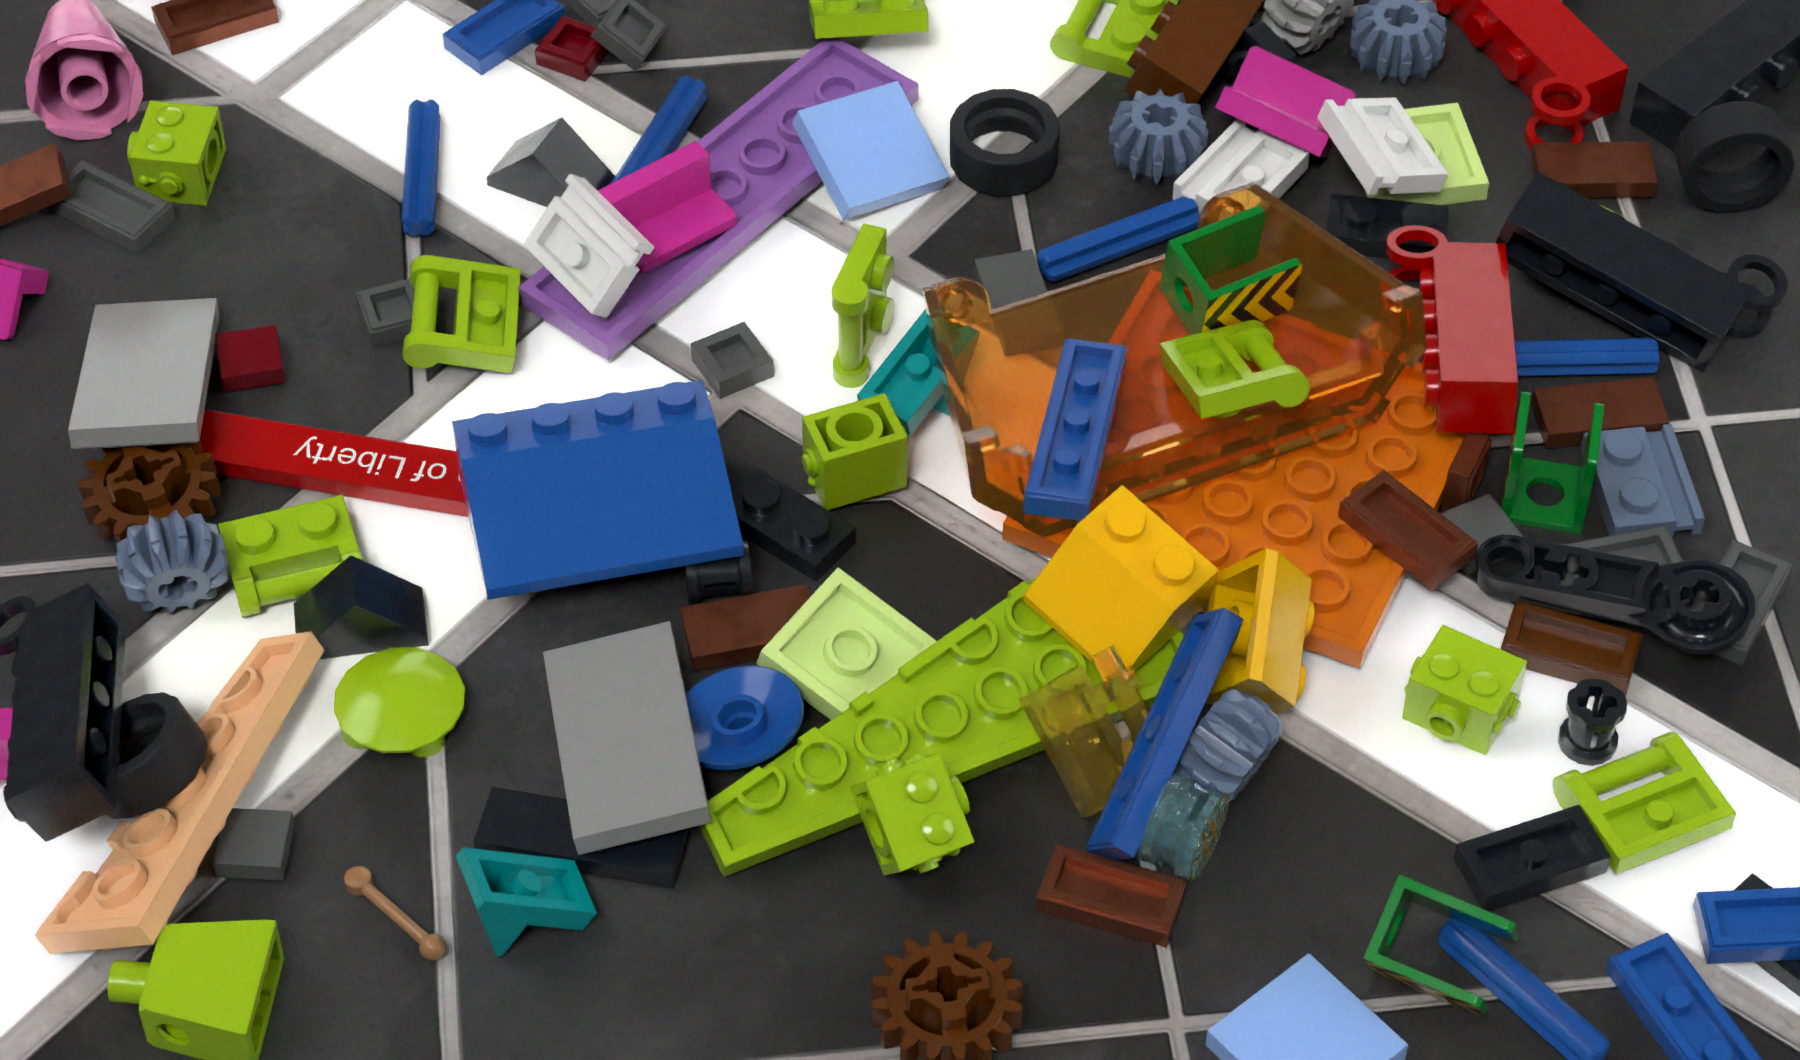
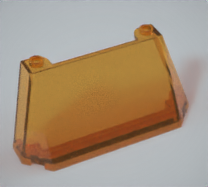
[923,183,1427,538]

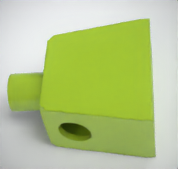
[107,919,284,1060]

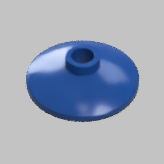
[686,666,804,770]

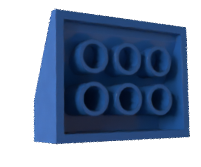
[452,380,744,600]

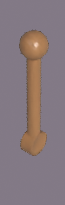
[344,866,447,960]

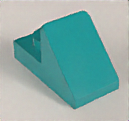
[857,307,979,436]
[456,847,597,957]

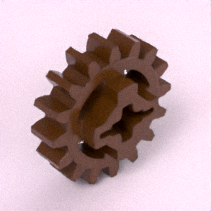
[78,439,221,543]
[871,930,1023,1060]

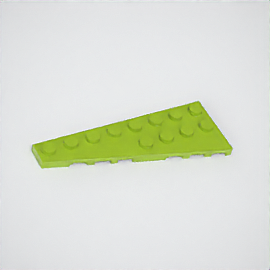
[699,576,1184,877]

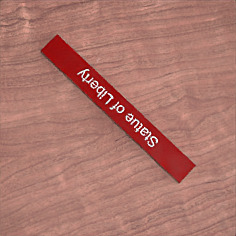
[200,410,468,517]

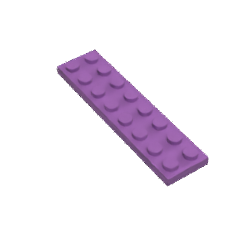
[518,37,919,361]

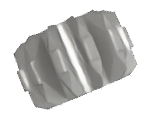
[1262,0,1354,55]

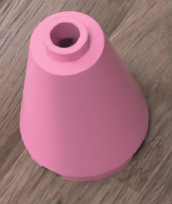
[24,0,143,140]

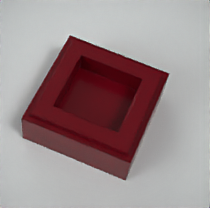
[535,16,610,82]
[215,324,285,392]

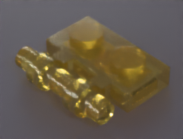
[1018,645,1149,817]

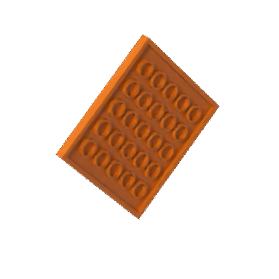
[1002,272,1466,669]

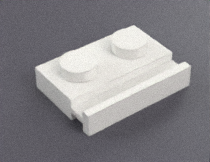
[1317,97,1448,195]
[1172,118,1310,222]
[523,174,654,318]

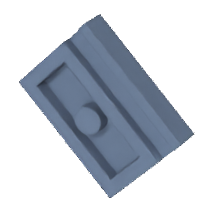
[1580,424,1705,537]

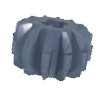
[1349,0,1447,85]
[1108,88,1208,186]
[115,510,229,614]
[1175,689,1283,805]

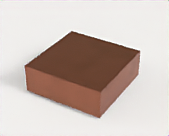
[1441,433,1492,512]

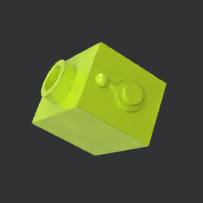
[127,101,226,206]
[801,393,908,510]
[1402,624,1527,756]
[850,752,974,876]

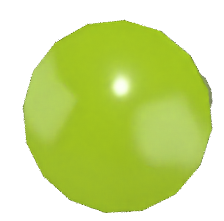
[334,647,465,757]

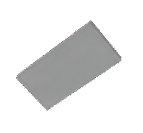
[68,298,219,450]
[543,621,712,855]

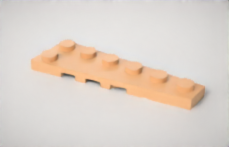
[34,632,324,954]

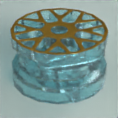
[1140,773,1229,882]

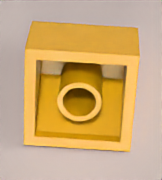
[1023,485,1219,686]
[1205,548,1315,714]

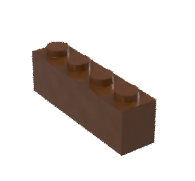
[1124,0,1264,104]

